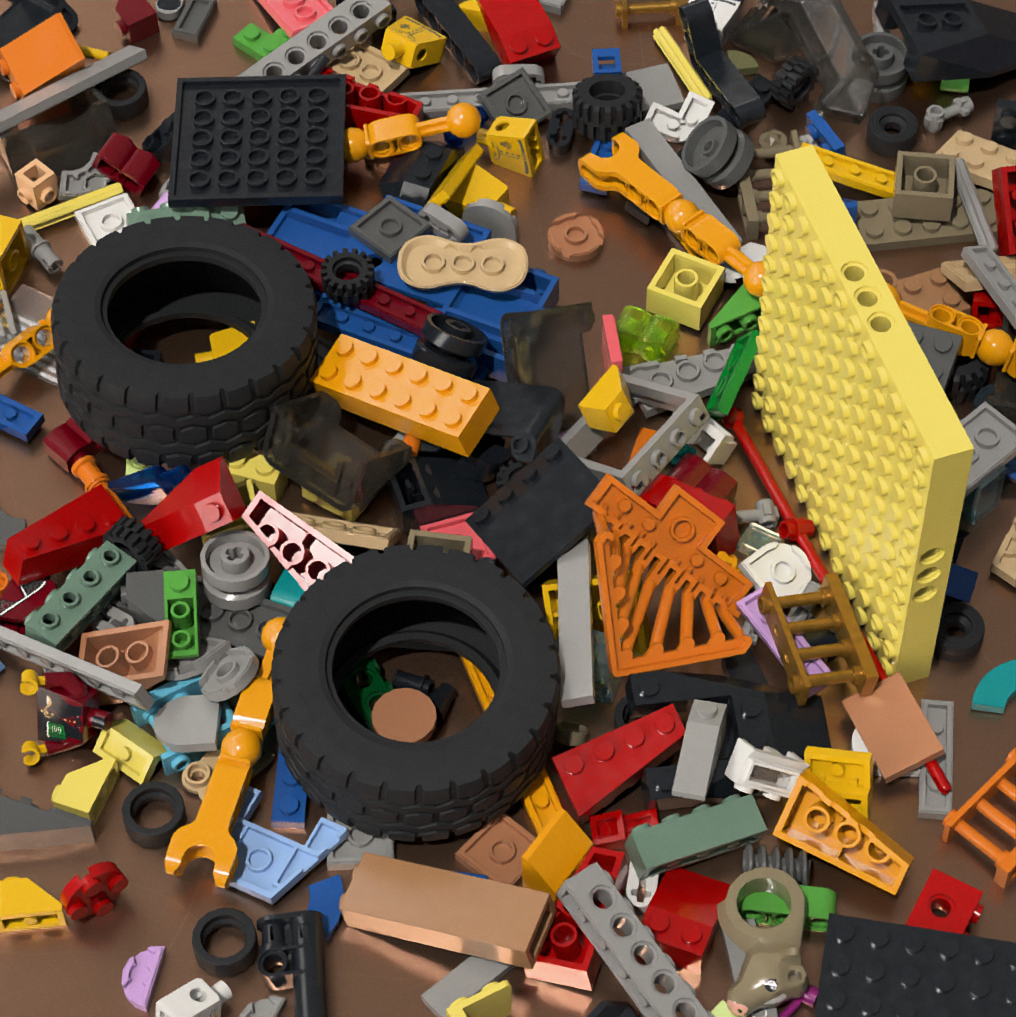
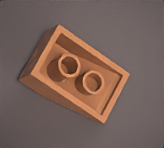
[79,619,172,706]

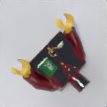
[20,669,113,766]

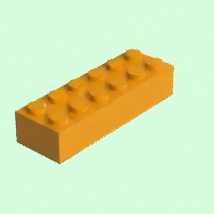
[309,333,500,457]

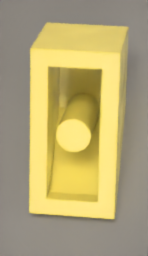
[51,757,120,826]

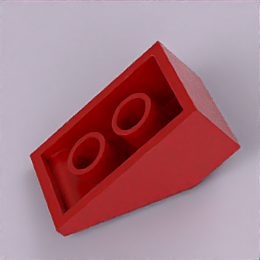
[476,0,561,65]
[641,868,730,974]

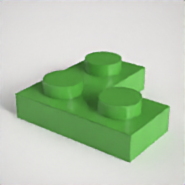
[233,22,290,61]

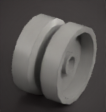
[200,529,272,611]

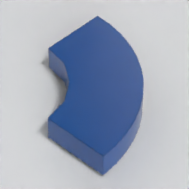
[307,874,344,944]

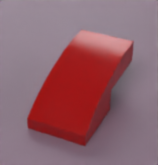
[589,808,660,849]

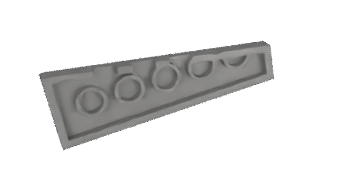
[623,343,758,418]

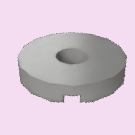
[199,646,259,702]

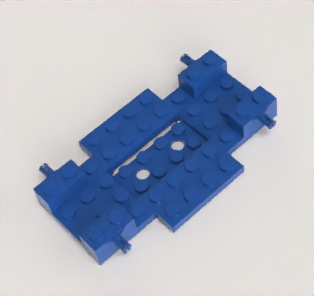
[267,195,559,383]

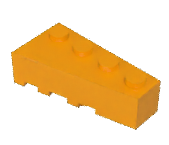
[772,769,914,895]

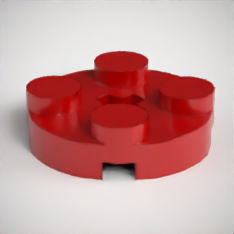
[60,861,129,921]

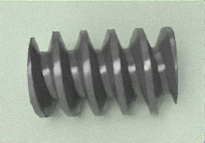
[741,843,811,886]

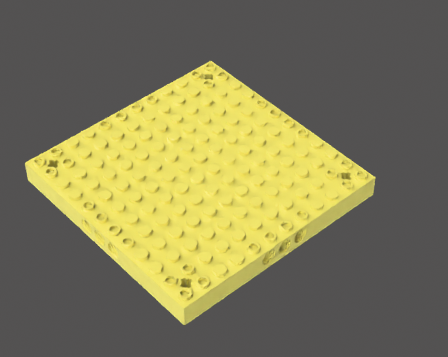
[751,145,974,683]

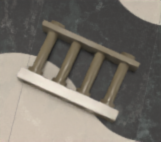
[734,130,804,240]

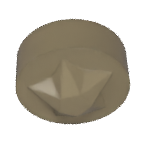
[758,130,787,148]
[554,721,588,747]

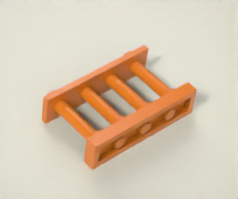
[941,747,1016,889]

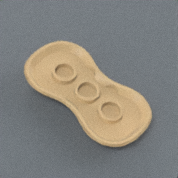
[397,235,528,293]

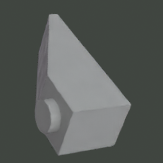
[672,699,727,801]

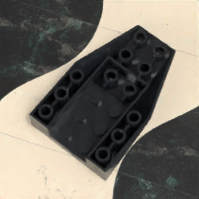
[875,0,1016,82]

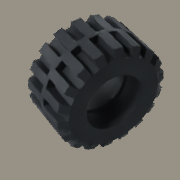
[572,73,643,141]
[945,354,992,404]

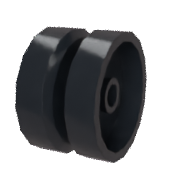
[412,313,488,381]

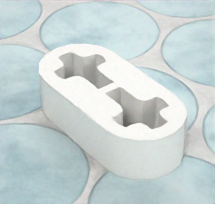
[625,860,659,914]

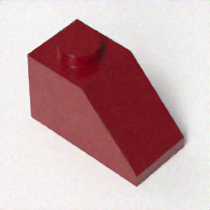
[114,0,160,45]

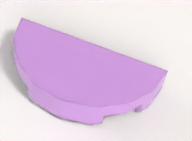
[121,946,166,1012]

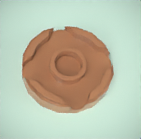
[547,212,604,262]
[371,688,437,742]

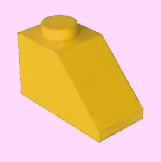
[578,364,634,433]
[0,877,67,933]

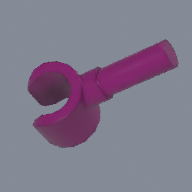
[778,983,818,1017]

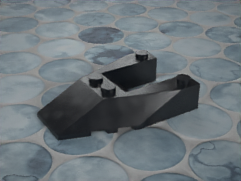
[625,671,832,811]

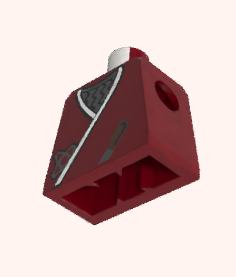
[0,576,58,636]

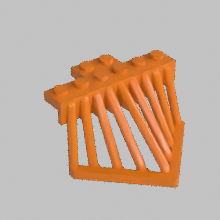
[584,473,754,677]

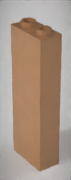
[339,852,557,970]

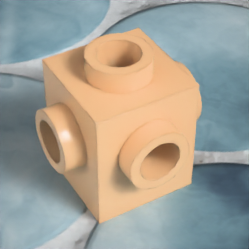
[15,158,59,211]

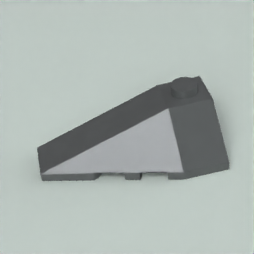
[0,788,97,851]

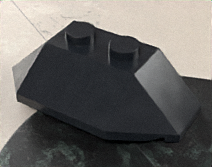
[378,141,465,207]

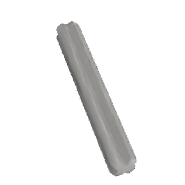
[954,158,998,253]

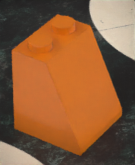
[0,12,86,100]

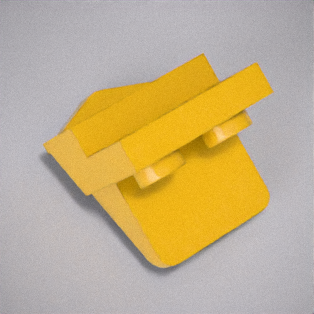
[804,746,875,819]

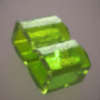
[616,306,680,363]

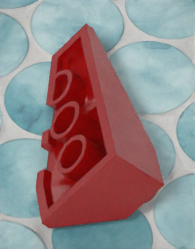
[141,456,246,551]

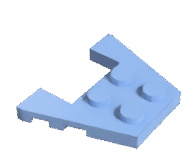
[214,786,349,905]

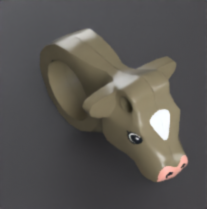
[717,866,809,1017]

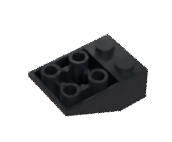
[384,456,489,533]

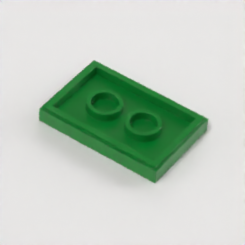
[706,329,759,421]

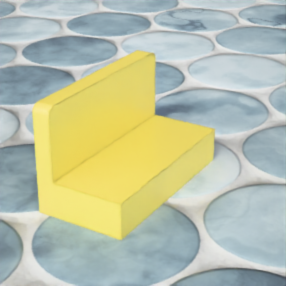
[93,719,166,784]

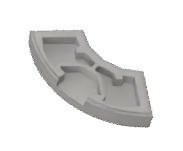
[57,152,112,201]

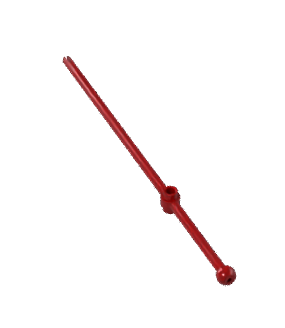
[721,406,951,794]

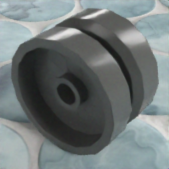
[847,32,909,103]
[681,115,754,190]

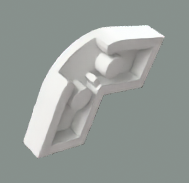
[644,91,715,143]

